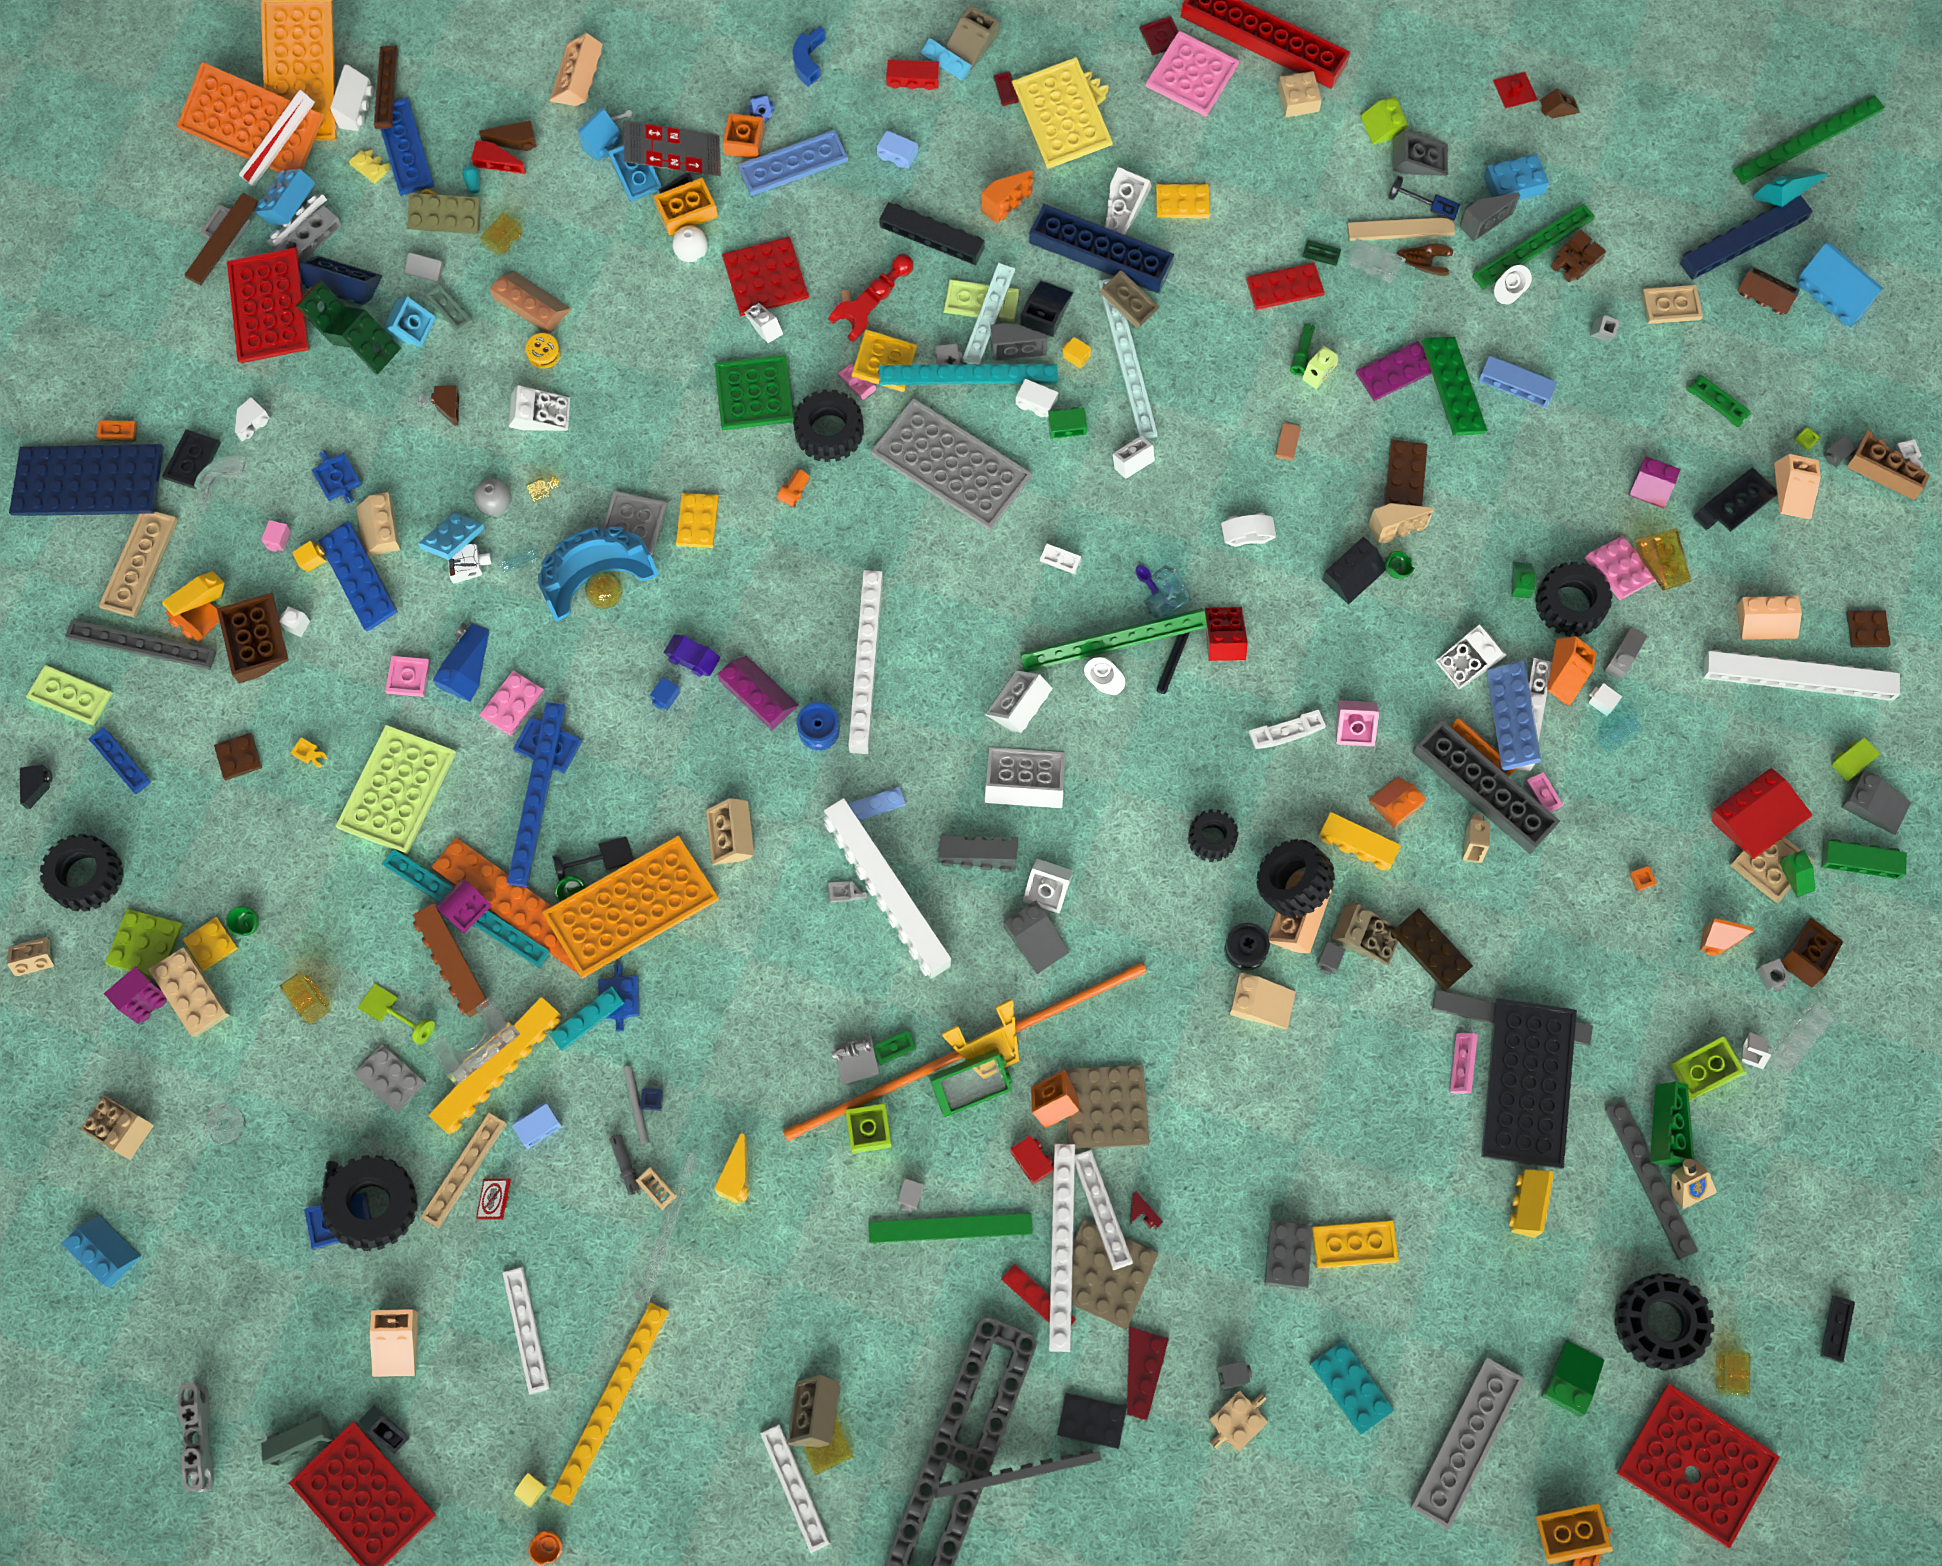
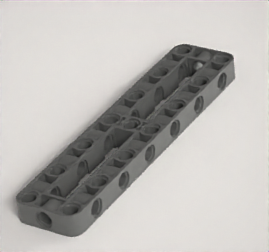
[885,1317,1037,1566]

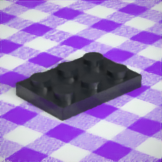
[162,429,221,490]
[1057,1393,1127,1449]

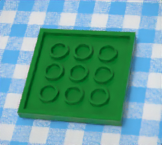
[714,355,794,431]

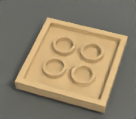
[1730,837,1814,904]

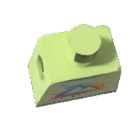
[1302,346,1338,389]

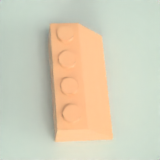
[549,33,603,106]
[1268,871,1334,954]

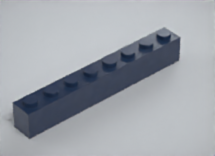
[1680,195,1813,280]

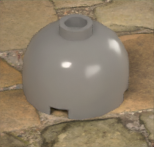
[474,478,512,516]

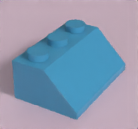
[61,1215,141,1288]

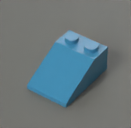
[608,145,662,202]

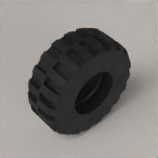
[321,1155,418,1251]
[1614,1273,1715,1370]

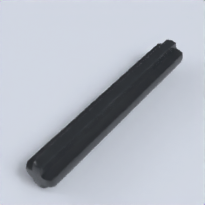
[1156,632,1190,694]

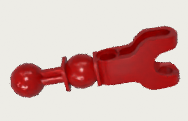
[828,254,914,342]

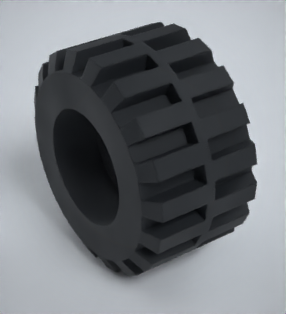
[1188,809,1239,862]

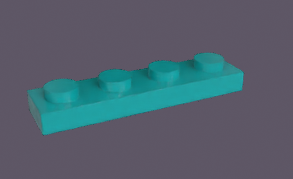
[550,986,625,1051]

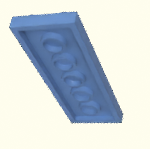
[738,130,848,196]
[1487,660,1542,771]

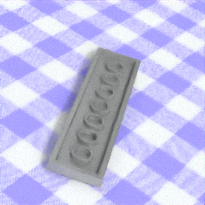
[1410,1357,1524,1530]

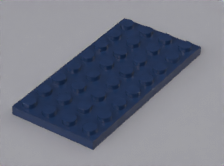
[9,444,164,516]

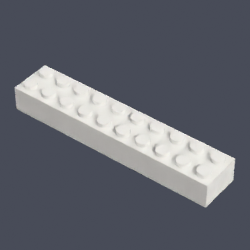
[823,798,951,979]

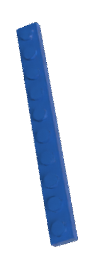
[507,702,566,888]

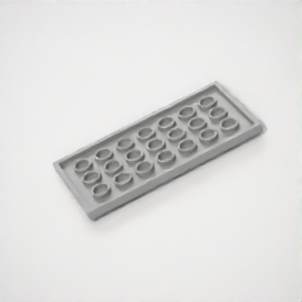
[871,398,1032,531]

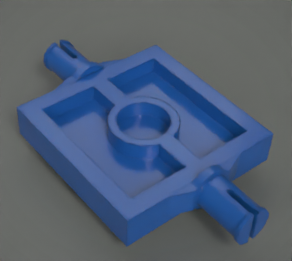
[312,450,362,503]
[598,964,640,1032]

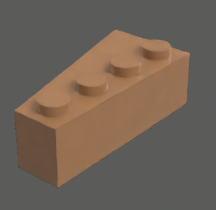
[1847,429,1930,500]

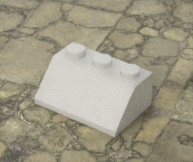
[330,64,374,131]
[985,670,1052,733]

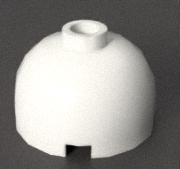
[672,226,708,262]

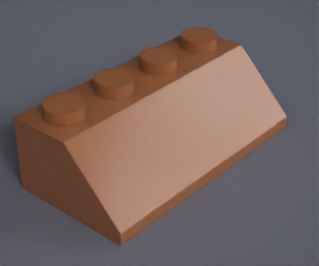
[490,272,571,334]

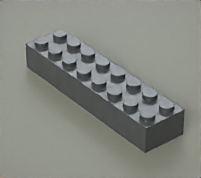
[1413,720,1560,855]

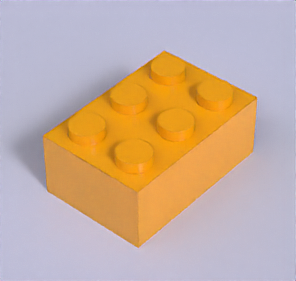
[653,178,718,236]
[1536,1503,1613,1564]

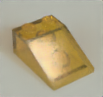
[1635,528,1691,590]

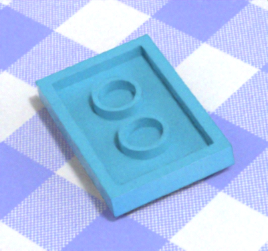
[419,512,484,560]

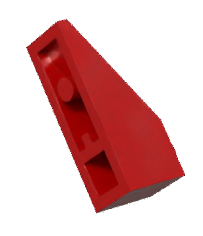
[471,141,526,174]

